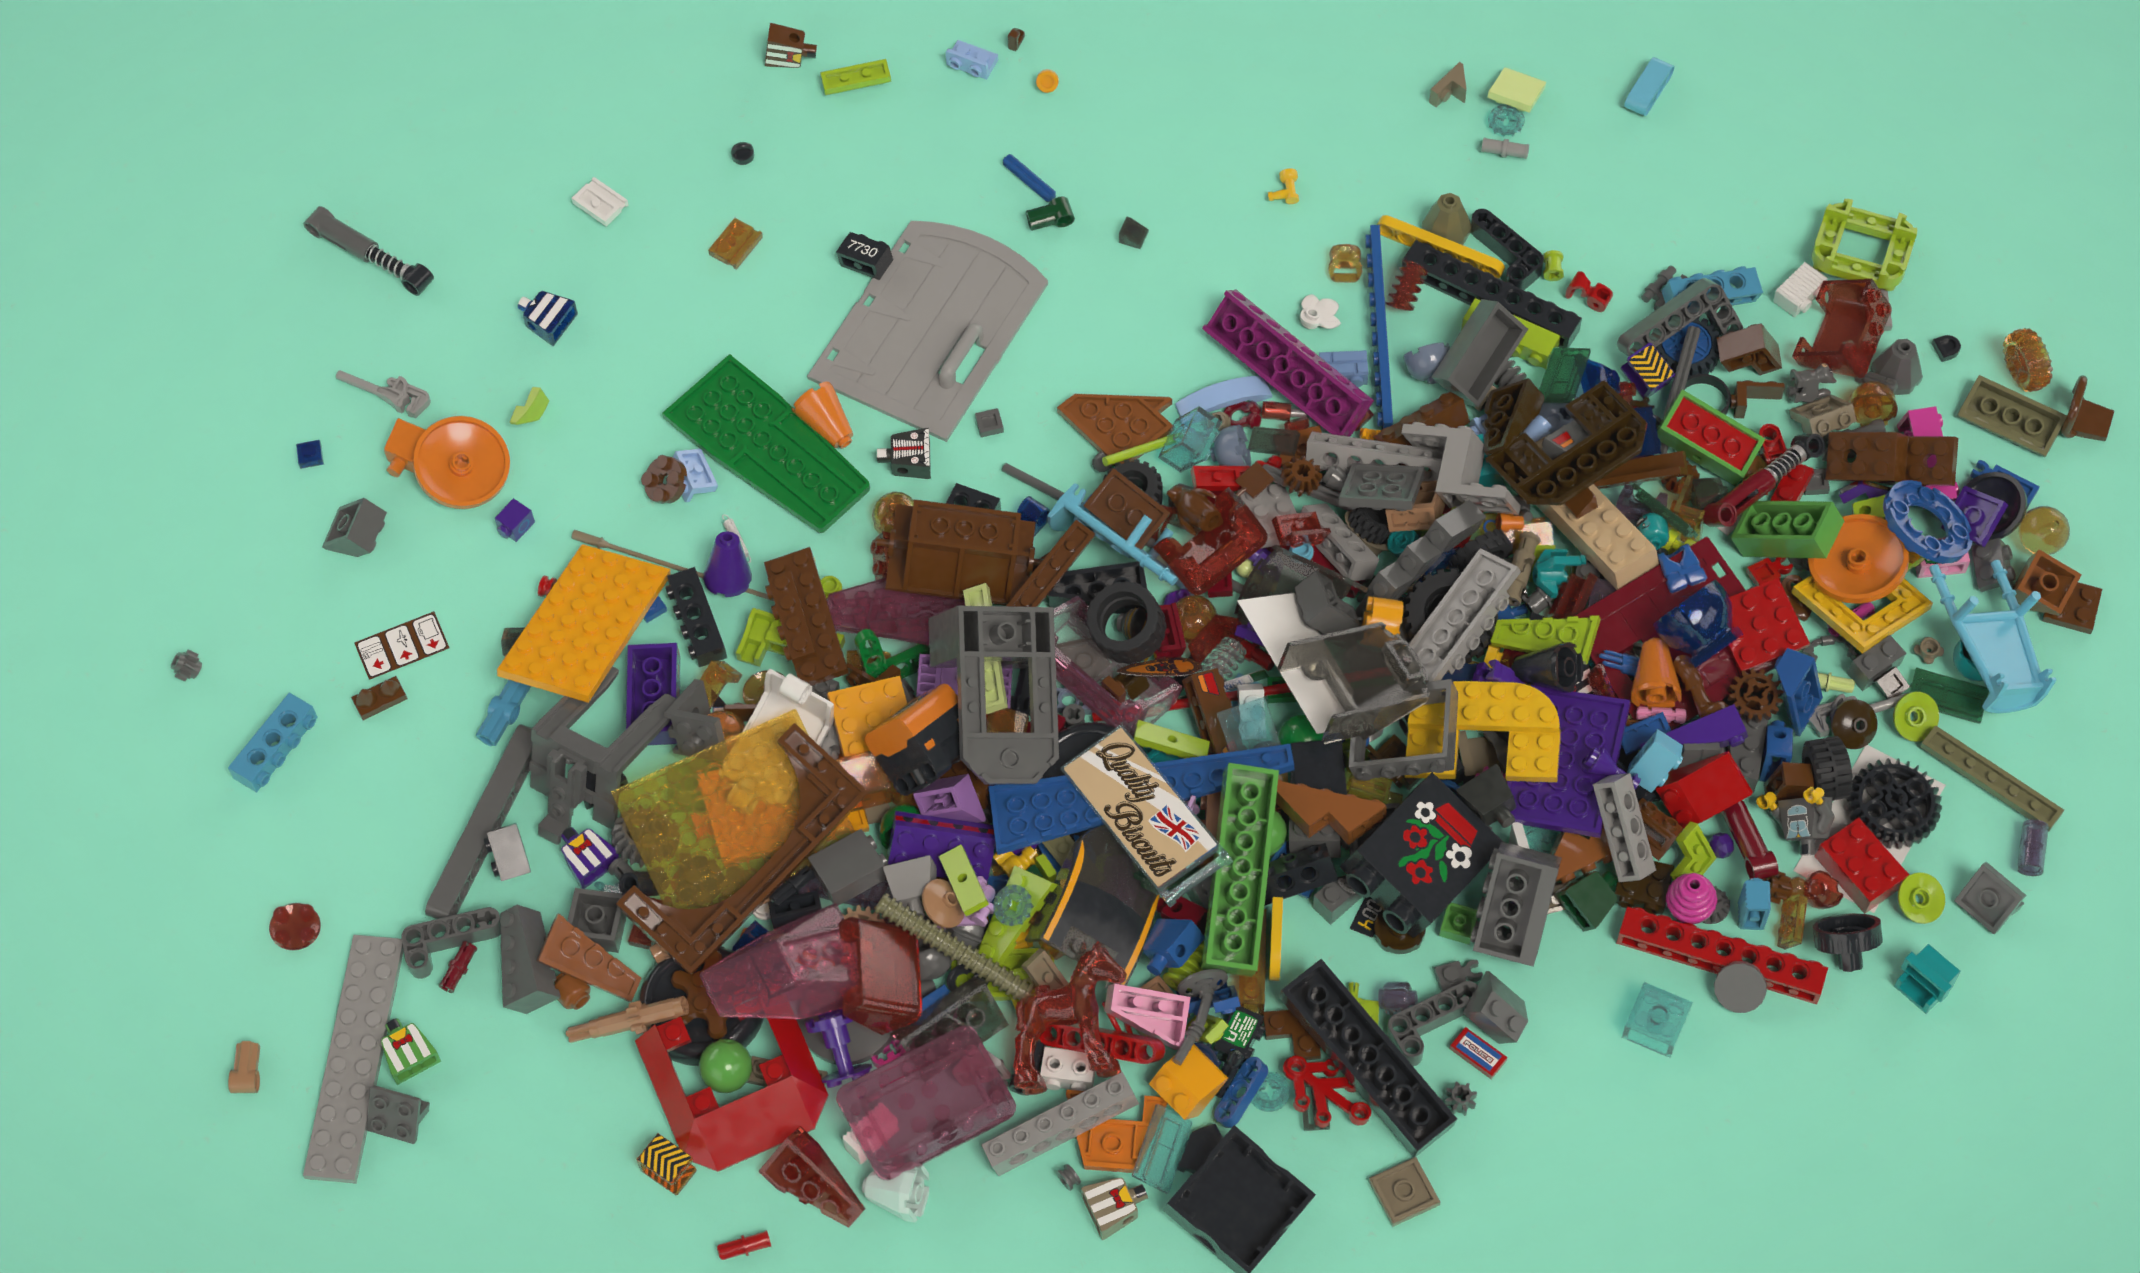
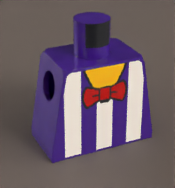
[561,827,620,889]

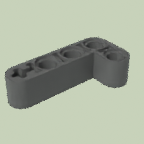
[402,907,501,979]
[1387,981,1478,1066]

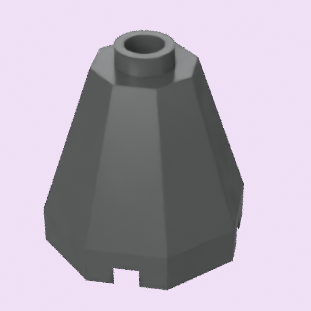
[1871,339,1923,395]

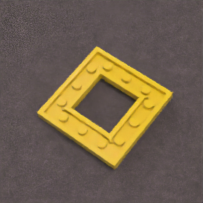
[1792,576,1933,654]

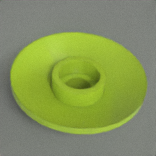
[1893,692,1939,742]
[1898,873,1945,924]

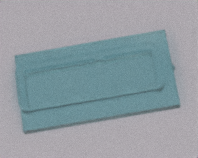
[1132,1104,1193,1194]

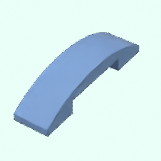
[1175,376,1272,425]

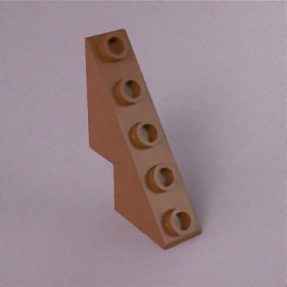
[1276,779,1386,845]
[1549,824,1613,888]

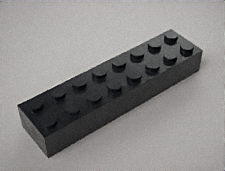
[1279,959,1457,1158]

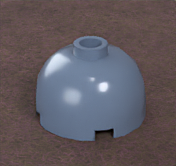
[1403,343,1450,384]
[1210,425,1251,466]

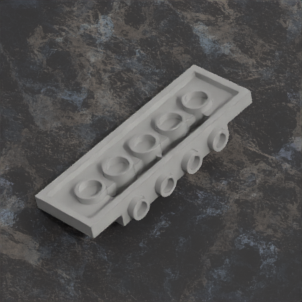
[1394,548,1521,682]

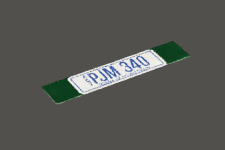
[1180,669,1269,699]

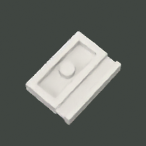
[572,177,629,227]

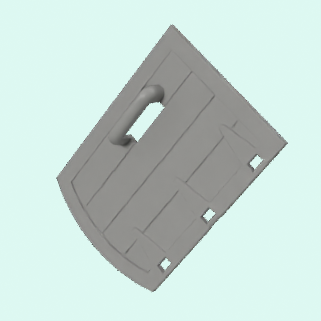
[807,221,1048,442]

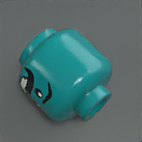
[1636,513,1669,550]

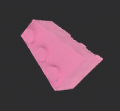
[1104,984,1190,1050]

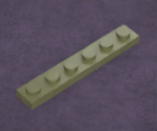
[1920,725,2064,832]

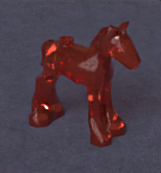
[1013,941,1127,1095]

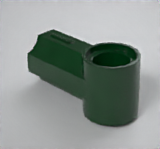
[1026,196,1075,231]

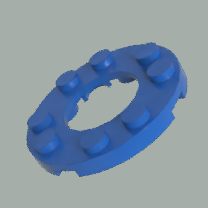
[1883,480,1973,564]

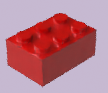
[1815,818,1909,914]

